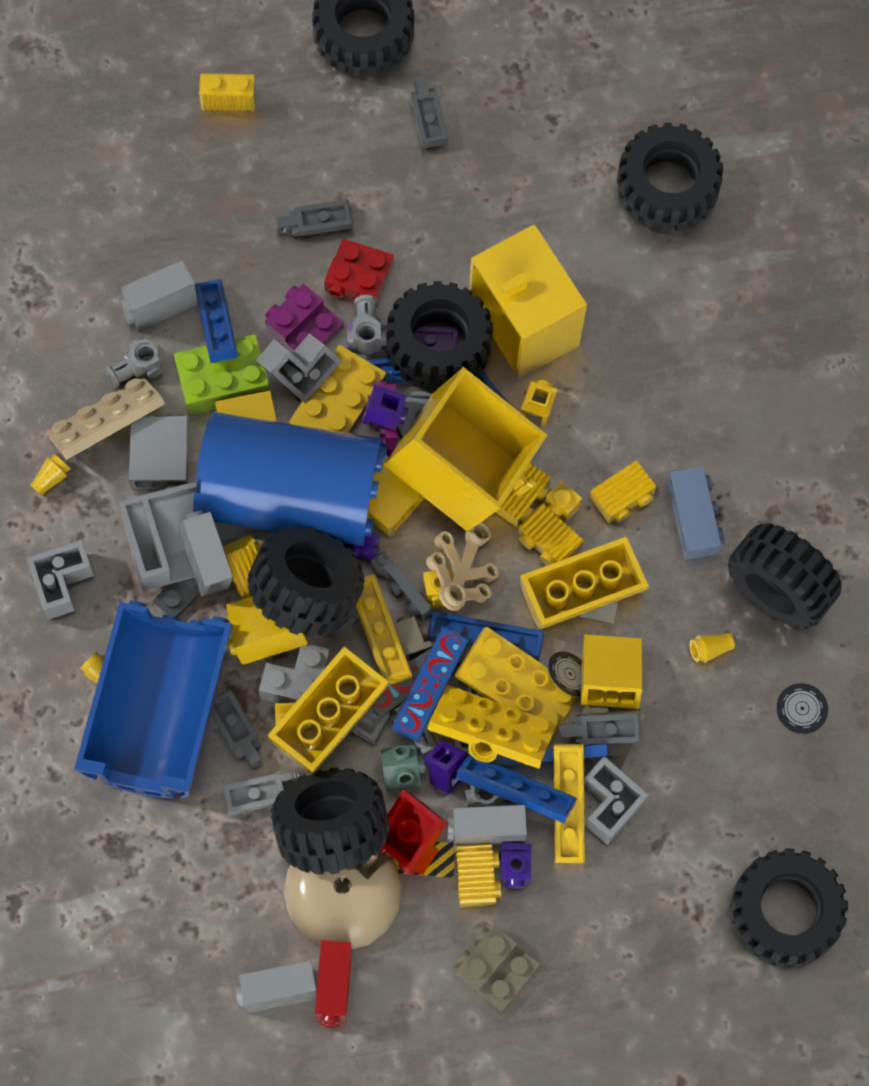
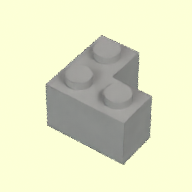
[256,333,342,403]
[26,540,94,620]
[259,644,330,703]
[584,757,649,845]

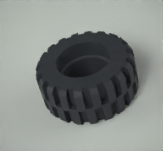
[312,0,414,77]
[617,122,724,232]
[386,281,493,392]
[728,523,842,629]
[247,526,365,637]
[271,767,390,875]
[730,848,848,968]

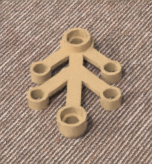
[426,522,499,611]

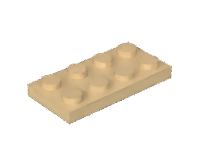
[46,377,165,460]

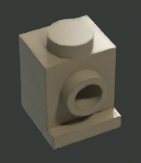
[394,614,432,662]

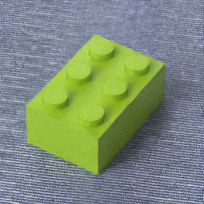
[173,334,269,416]

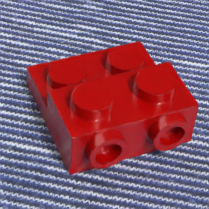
[324,238,394,305]
[380,789,449,875]

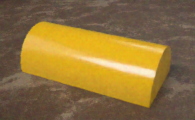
[520,536,649,630]
[267,647,390,775]

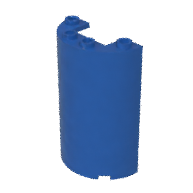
[193,412,388,546]
[74,600,232,799]

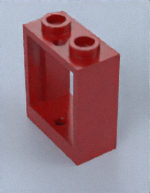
[315,940,352,1028]

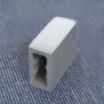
[120,260,198,332]
[129,413,189,490]
[179,511,233,597]
[447,805,527,849]
[234,960,317,1013]

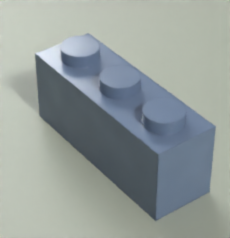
[667,466,725,560]

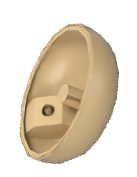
[284,851,402,949]

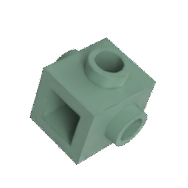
[380,744,425,790]

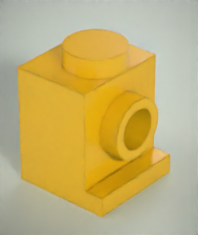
[544,480,582,524]

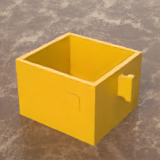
[469,224,587,379]
[384,367,547,532]

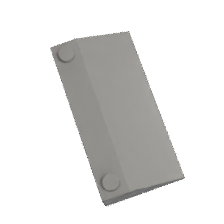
[118,481,275,591]

